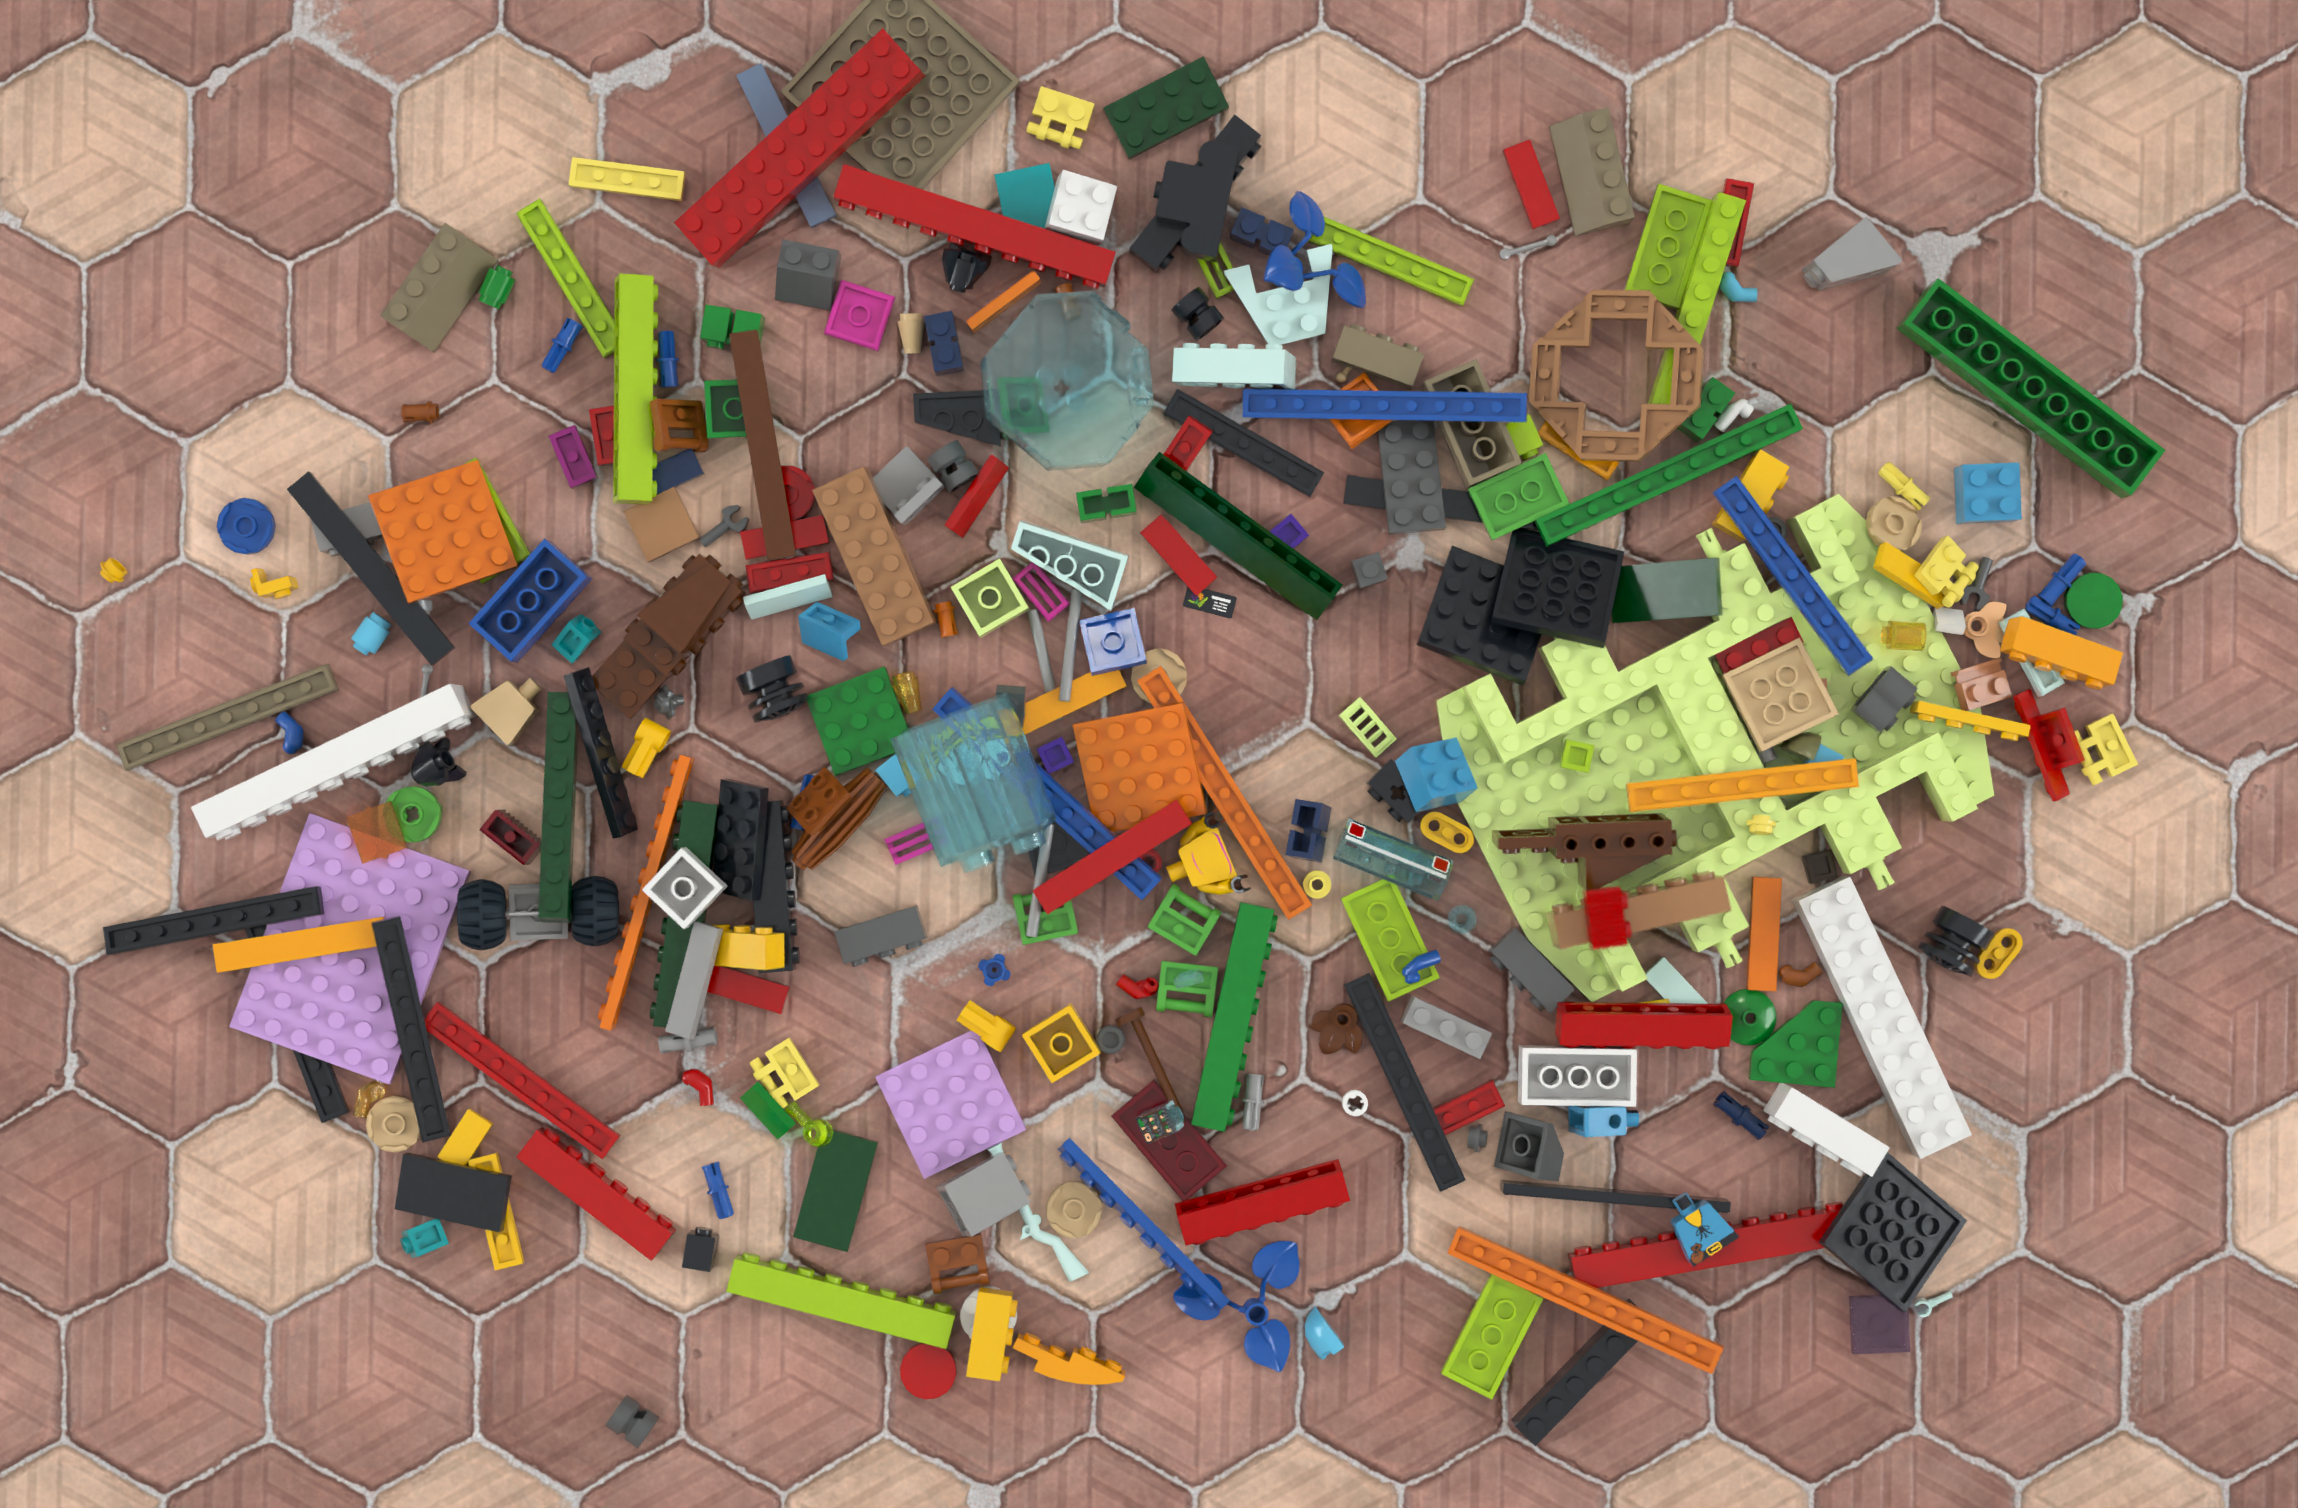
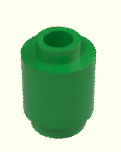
[478,265,516,309]

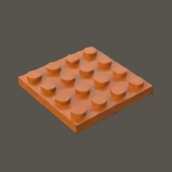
[368,460,518,604]
[1073,702,1207,832]

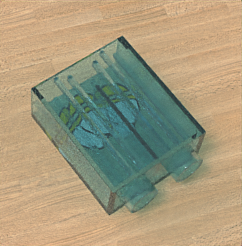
[890,692,1057,873]

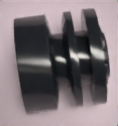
[736,655,810,723]
[1918,905,1995,977]

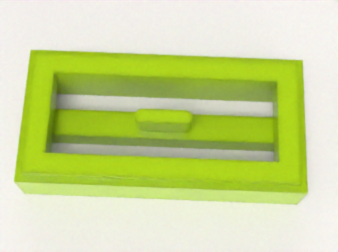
[1196,242,1234,300]

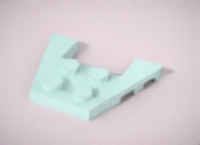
[1224,244,1333,345]

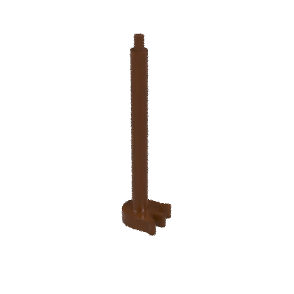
[1115,1007,1185,1124]

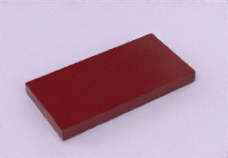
[1111,1079,1227,1201]

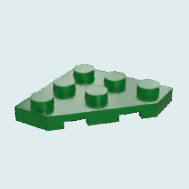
[1748,1000,1843,1088]

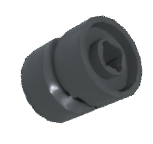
[927,440,979,493]
[605,1395,659,1448]

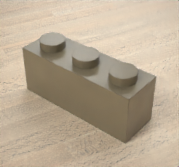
[1331,324,1424,390]

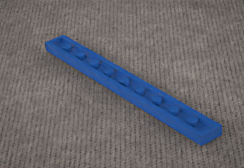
[1242,389,1528,422]
[932,687,1162,900]

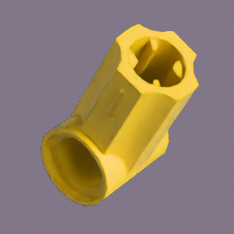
[621,717,671,778]
[957,1000,1017,1052]

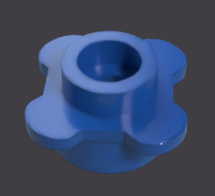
[978,954,1011,986]

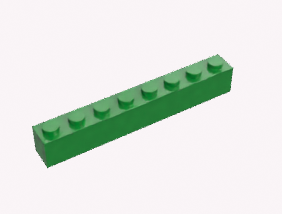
[1191,901,1278,1132]

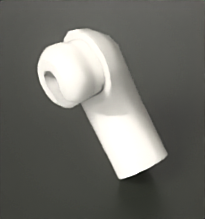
[1713,399,1754,432]

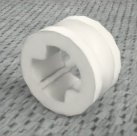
[1342,1090,1368,1116]

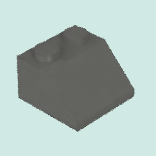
[775,239,841,311]

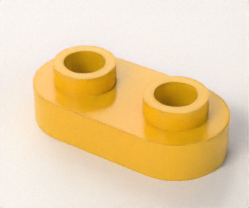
[1420,812,1474,853]
[1974,928,2023,979]

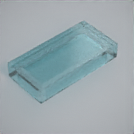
[1173,968,1204,989]

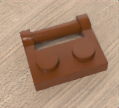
[650,399,709,452]
[925,1233,990,1294]

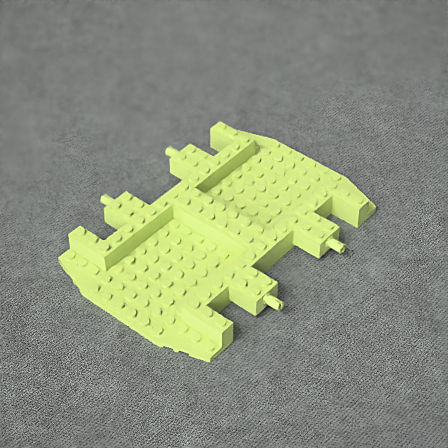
[1436,494,1994,1002]

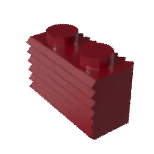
[480,809,541,865]

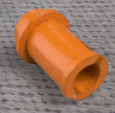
[933,601,959,638]

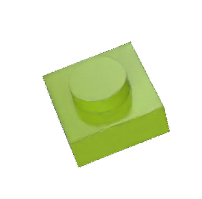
[1560,739,1595,773]

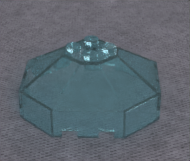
[980,291,1154,471]

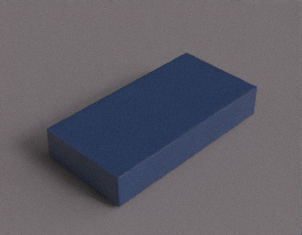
[652,449,704,495]

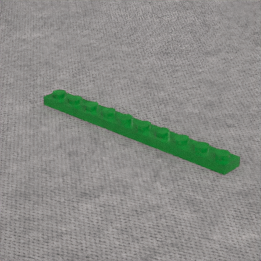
[1535,403,1803,547]

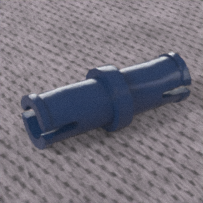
[1713,1091,1769,1140]

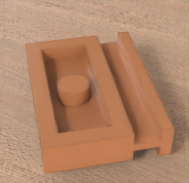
[1951,658,2012,711]

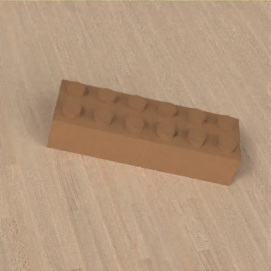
[812,467,938,646]
[1546,871,1731,949]

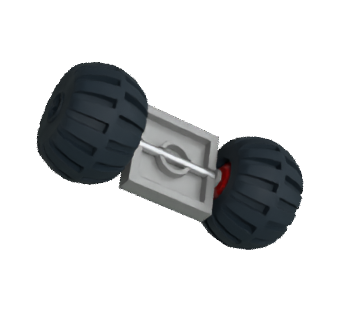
[457,876,619,950]

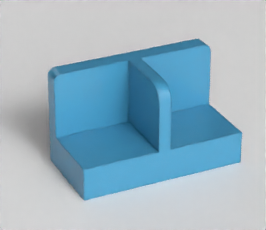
[798,602,861,661]

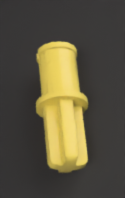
[1878,462,1930,511]

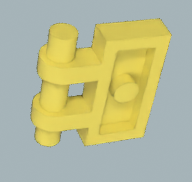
[1026,86,1095,150]
[1914,535,1979,608]
[2074,714,2138,785]
[749,1037,820,1108]

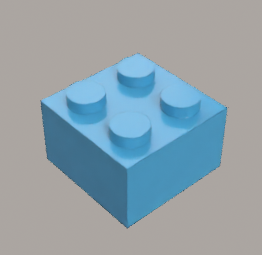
[1954,463,2022,524]
[1395,737,1478,812]

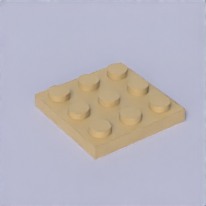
[1721,638,1839,753]

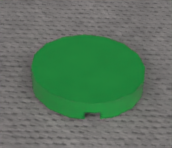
[2064,573,2123,629]

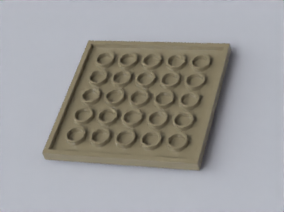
[781,0,1021,189]

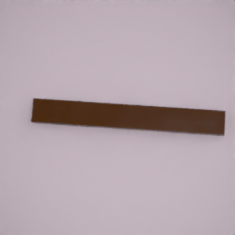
[729,329,796,560]

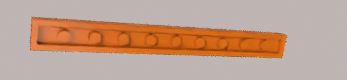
[1137,666,1312,920]
[598,755,695,1031]
[1447,1226,1724,1375]

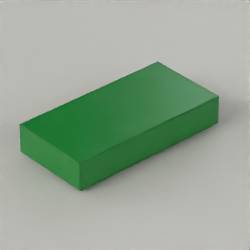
[740,1082,796,1140]

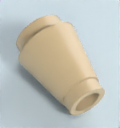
[897,313,925,354]

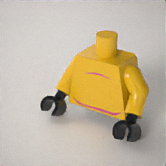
[1166,808,1251,895]

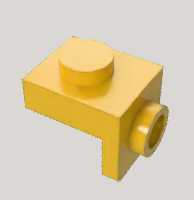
[250,568,299,599]

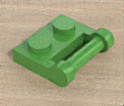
[1147,883,1222,956]
[1013,893,1078,945]
[1156,960,1218,1018]

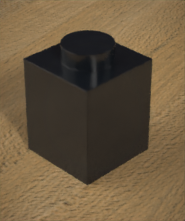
[682,1227,719,1272]

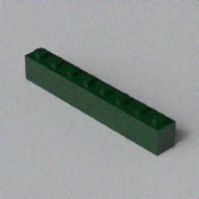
[1134,452,1343,620]
[538,692,579,923]
[650,800,719,1028]

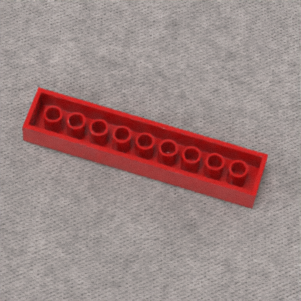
[674,28,925,268]

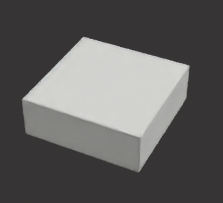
[1933,607,1966,635]

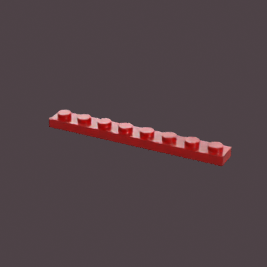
[424,1002,621,1159]

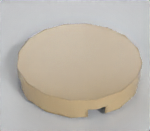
[1866,496,1922,552]
[1131,649,1187,704]
[366,1095,420,1153]
[1046,1181,1102,1238]

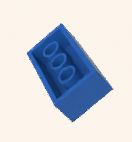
[468,539,593,663]

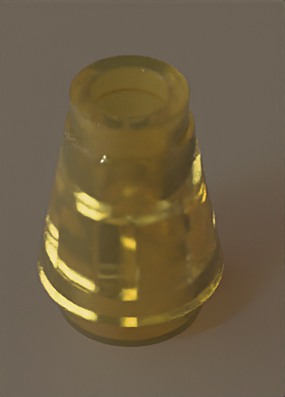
[891,670,922,714]

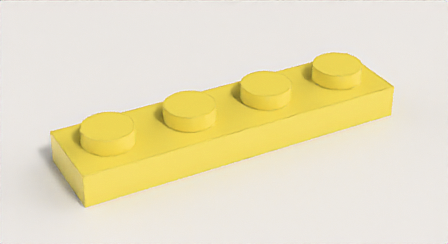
[569,157,686,201]

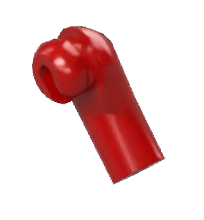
[682,1068,714,1106]

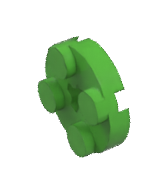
[383,786,443,842]

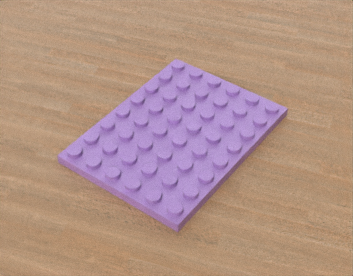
[229,813,471,1084]

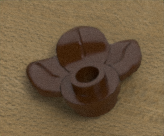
[1309,1003,1363,1054]

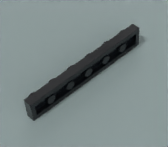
[563,667,638,839]

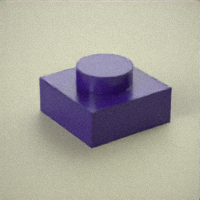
[1270,514,1309,549]
[1037,737,1074,774]

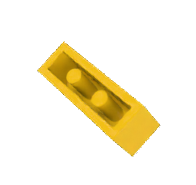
[1711,449,1789,542]
[713,924,784,970]
[966,1287,1018,1381]

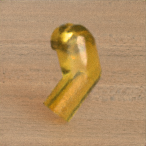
[353,1081,386,1118]

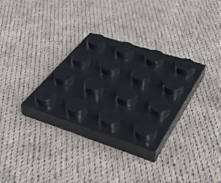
[1491,528,1625,649]
[1417,546,1542,686]
[1819,1152,1967,1312]

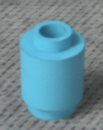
[351,612,392,655]

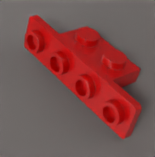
[2013,689,2085,802]

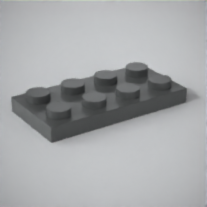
[1377,420,1446,535]

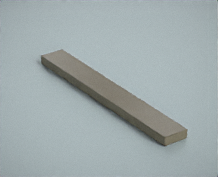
[116,664,339,771]

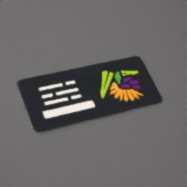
[1183,587,1237,618]

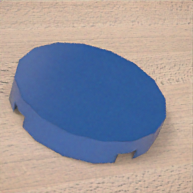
[217,498,276,555]

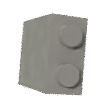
[1801,217,1903,291]
[936,1152,1031,1237]

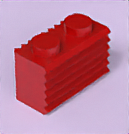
[1582,886,1632,950]

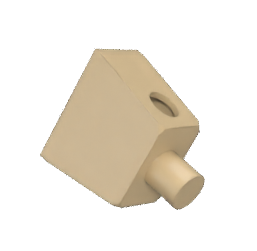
[470,677,542,746]

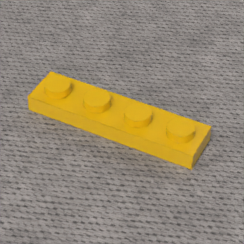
[1910,701,2031,741]
[468,1152,525,1270]

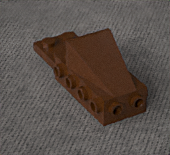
[592,554,746,719]
[1492,813,1677,890]

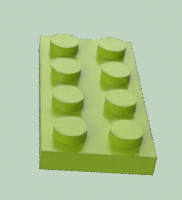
[1624,183,1713,310]
[1340,875,1440,1002]
[1441,1274,1543,1400]

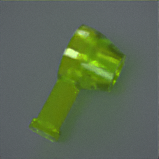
[785,1101,833,1147]

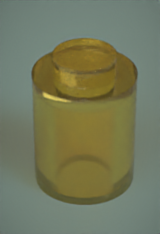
[1881,621,1926,651]

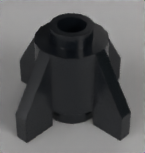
[942,243,992,293]
[411,737,466,787]

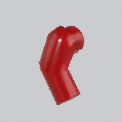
[1115,973,1159,999]

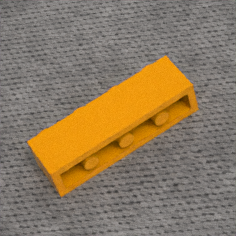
[2000,616,2123,690]

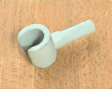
[1914,1291,1953,1317]

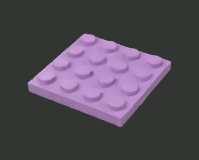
[875,1030,1026,1179]

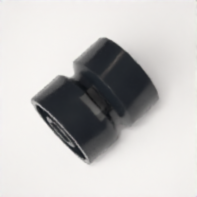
[1171,287,1224,341]

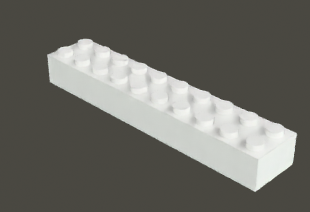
[191,684,477,841]
[1792,876,1972,1159]

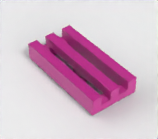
[1012,562,1070,622]
[884,817,948,865]

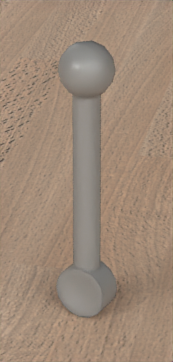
[1499,235,1557,260]
[420,664,433,698]

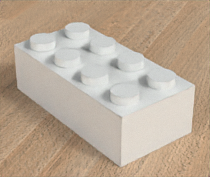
[1518,1045,1637,1107]
[1763,1083,1890,1177]

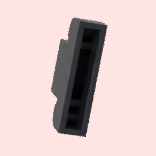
[1153,141,1239,262]

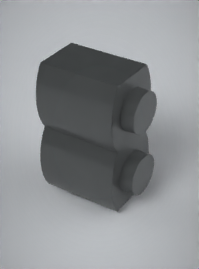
[1850,666,1918,732]

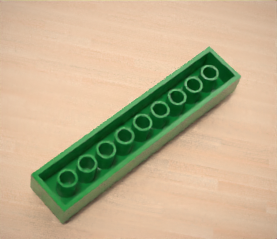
[1896,278,2166,498]

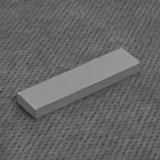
[666,921,723,1039]

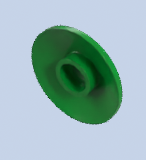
[1723,989,1776,1045]

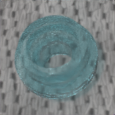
[1448,905,1476,933]

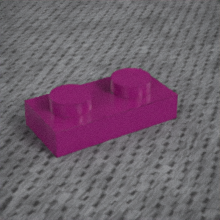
[549,425,598,489]

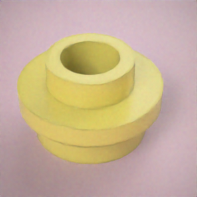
[1746,815,1776,835]
[1303,870,1331,899]

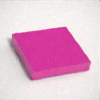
[824,280,896,352]

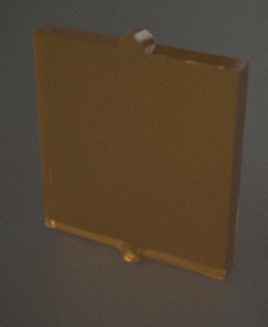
[346,801,408,864]

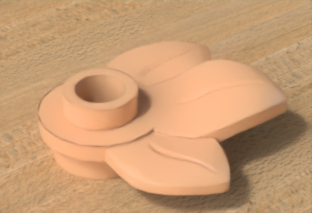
[1964,602,2007,658]

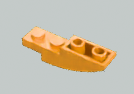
[1013,1332,1125,1385]

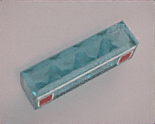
[1333,818,1453,901]

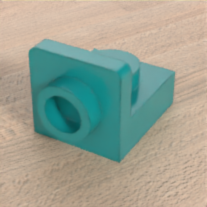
[551,614,602,664]
[400,1218,449,1258]

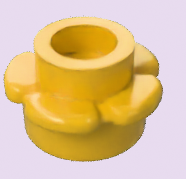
[100,557,127,583]

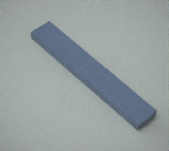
[736,63,836,228]

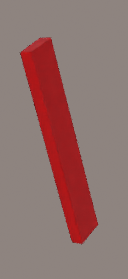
[1032,799,1192,914]

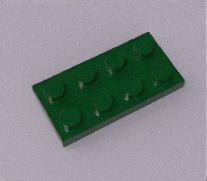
[1103,56,1229,160]

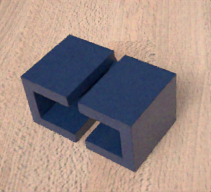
[1230,207,1294,256]
[924,311,964,376]
[1285,799,1332,863]

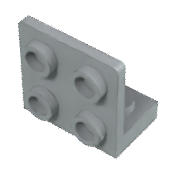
[873,447,945,526]

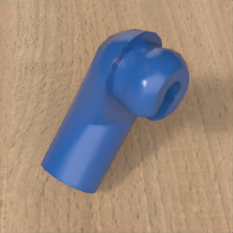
[275,711,304,754]
[1402,950,1441,984]

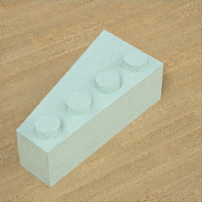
[1172,343,1296,390]
[1011,520,1129,611]

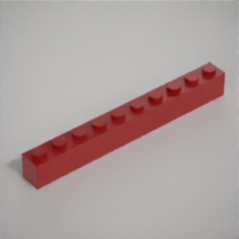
[833,164,1116,290]
[1568,1202,1843,1288]

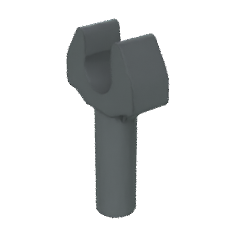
[699,505,749,548]
[1960,557,1993,610]

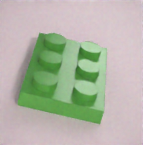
[1468,453,1570,541]

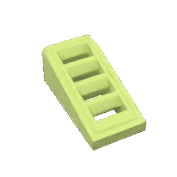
[1338,697,1397,758]

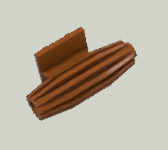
[786,767,888,870]

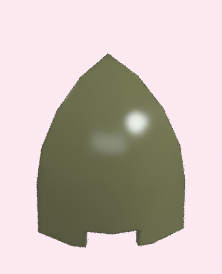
[1779,732,1821,761]

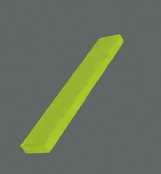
[516,198,614,358]
[1307,217,1474,307]

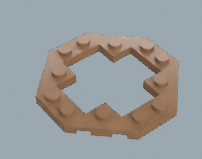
[1528,290,1704,462]

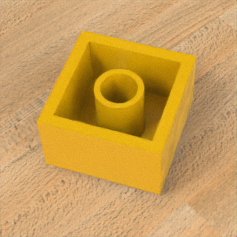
[1022,1003,1101,1083]

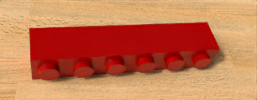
[1555,1002,1733,1050]
[516,1127,676,1261]
[1174,1159,1350,1246]

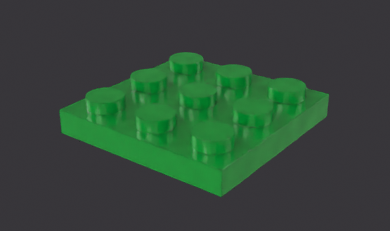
[807,667,915,776]

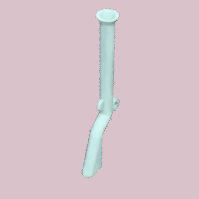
[987,1142,1089,1282]

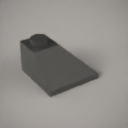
[1494,1111,1564,1181]

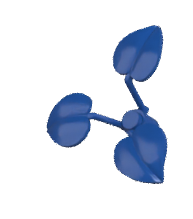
[1264,191,1366,309]
[1173,1241,1300,1372]

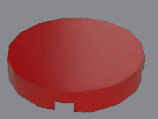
[781,466,815,521]
[900,1343,957,1400]

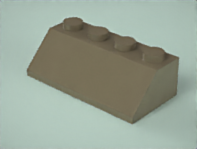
[1549,107,1635,237]
[380,223,499,352]
[1421,359,1522,489]

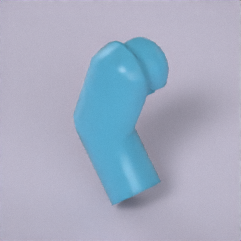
[1719,272,1757,302]

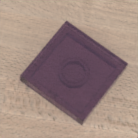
[1849,1295,1910,1354]

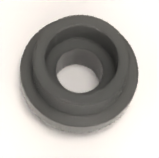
[1468,1124,1488,1152]

